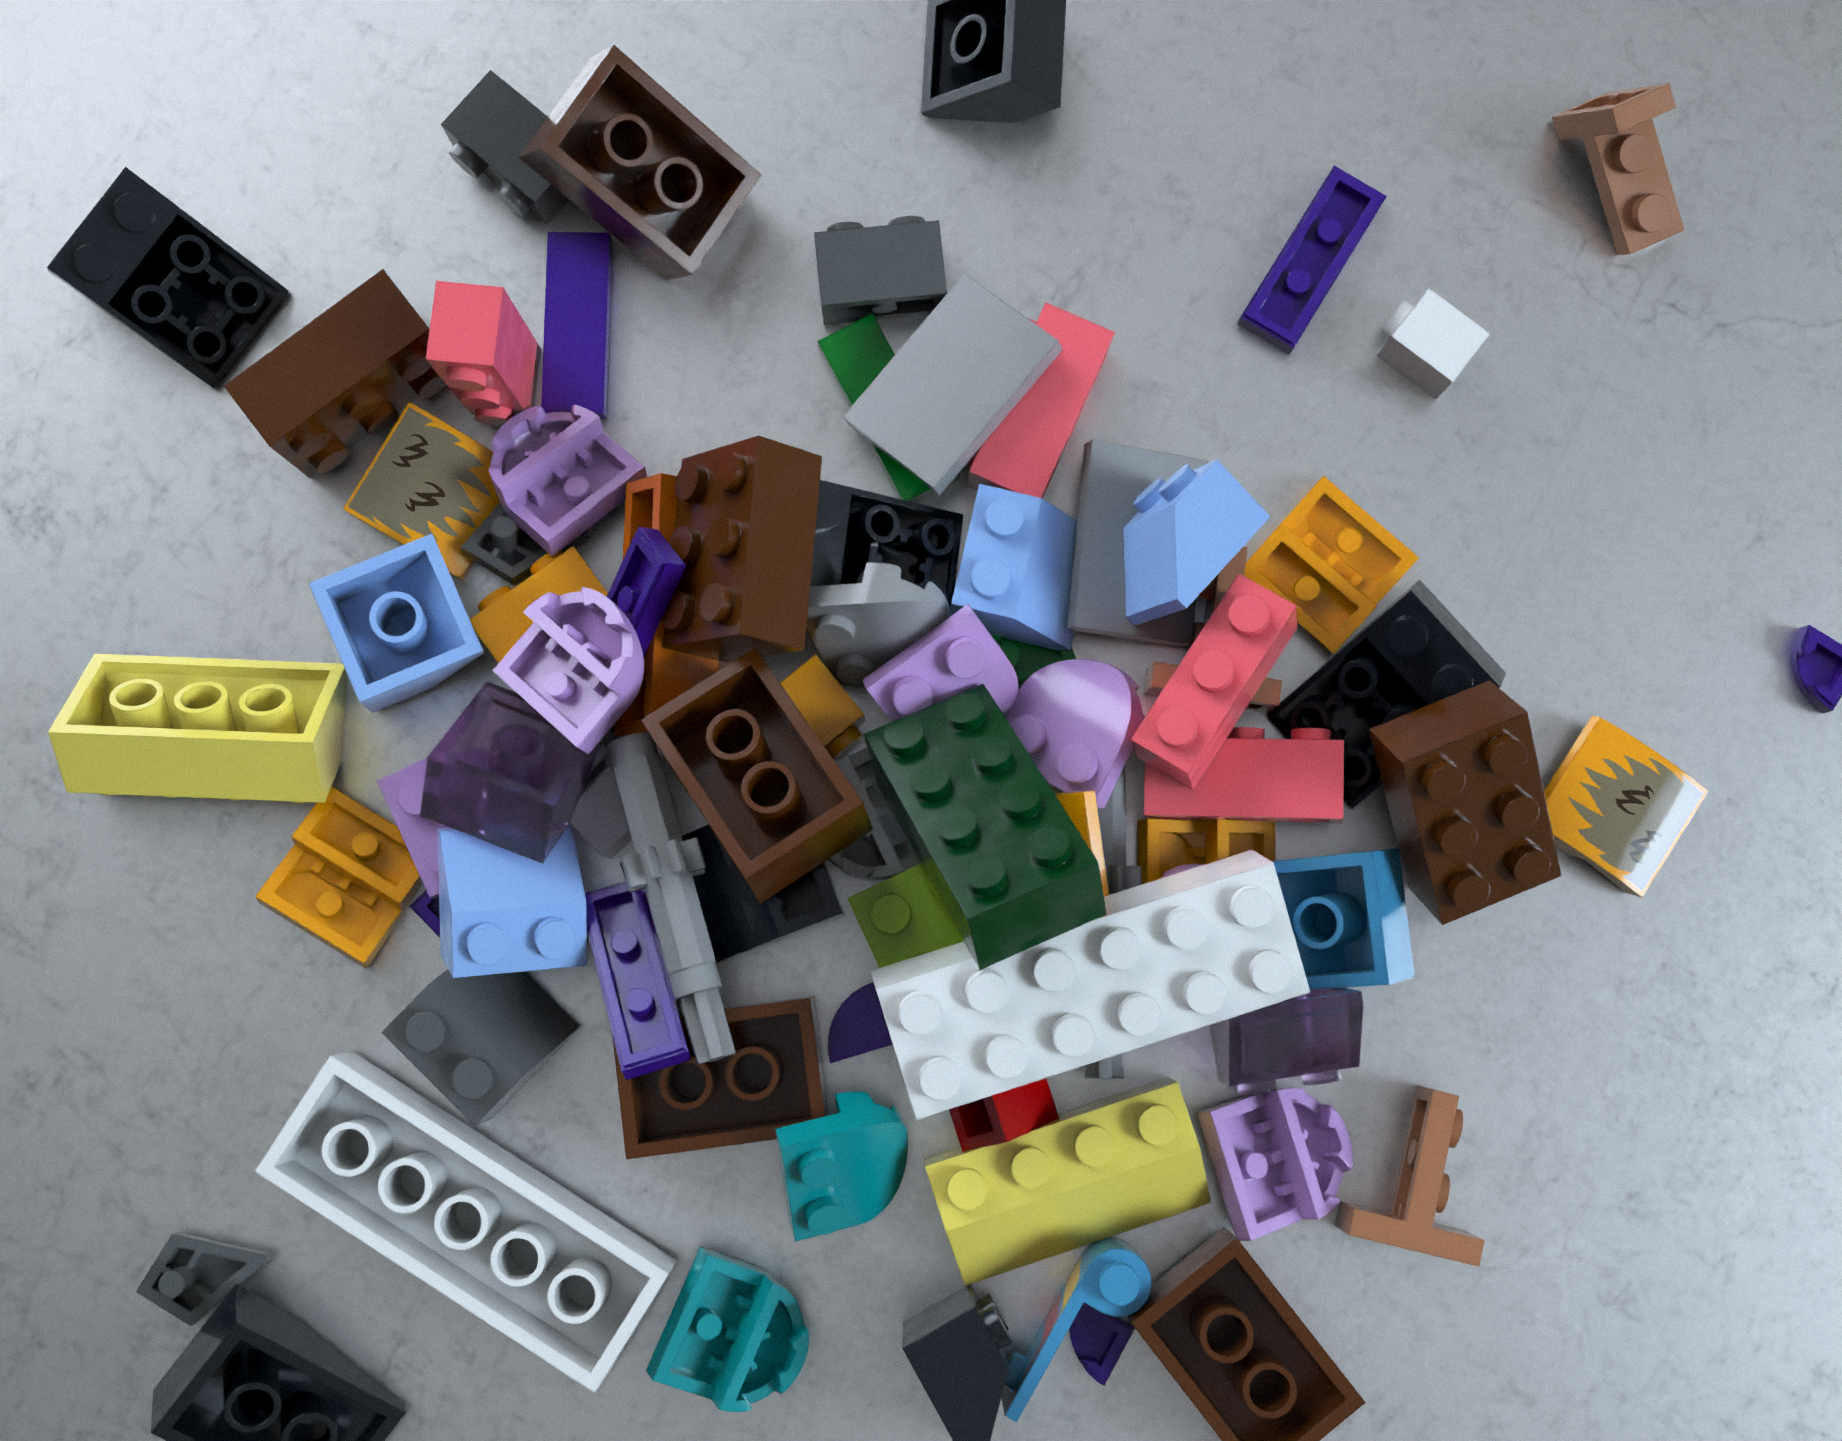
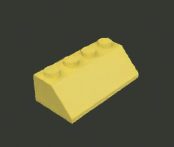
[48,654,348,803]
[924,1077,1211,1286]

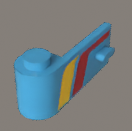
[1001,1237,1151,1423]

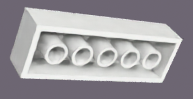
[870,850,1310,1120]
[255,1051,678,1393]

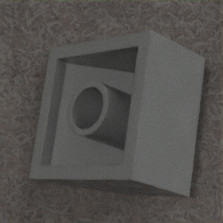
[381,969,583,1126]

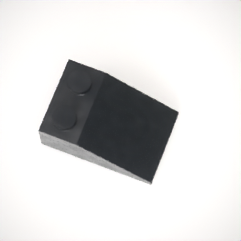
[151,1284,406,1441]

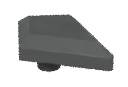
[461,503,590,585]
[136,1232,271,1326]

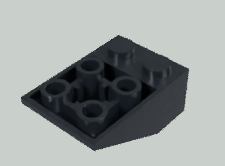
[47,166,289,389]
[810,480,963,609]
[1267,580,1506,809]
[620,825,845,964]

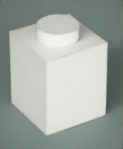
[1377,289,1490,399]

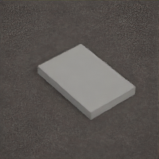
[843,273,1063,496]
[1067,439,1209,647]

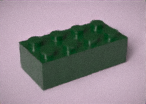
[864,684,1106,970]

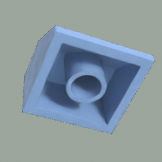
[1123,459,1270,626]
[949,484,1077,651]
[309,534,484,713]
[438,820,587,978]

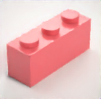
[426,281,541,426]
[966,302,1115,498]
[1131,573,1297,790]
[1144,727,1344,824]

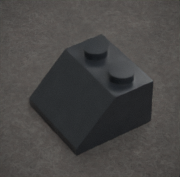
[921,0,1066,123]
[902,1284,1012,1441]

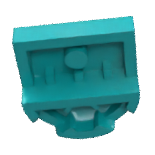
[775,1091,908,1242]
[646,1246,809,1412]

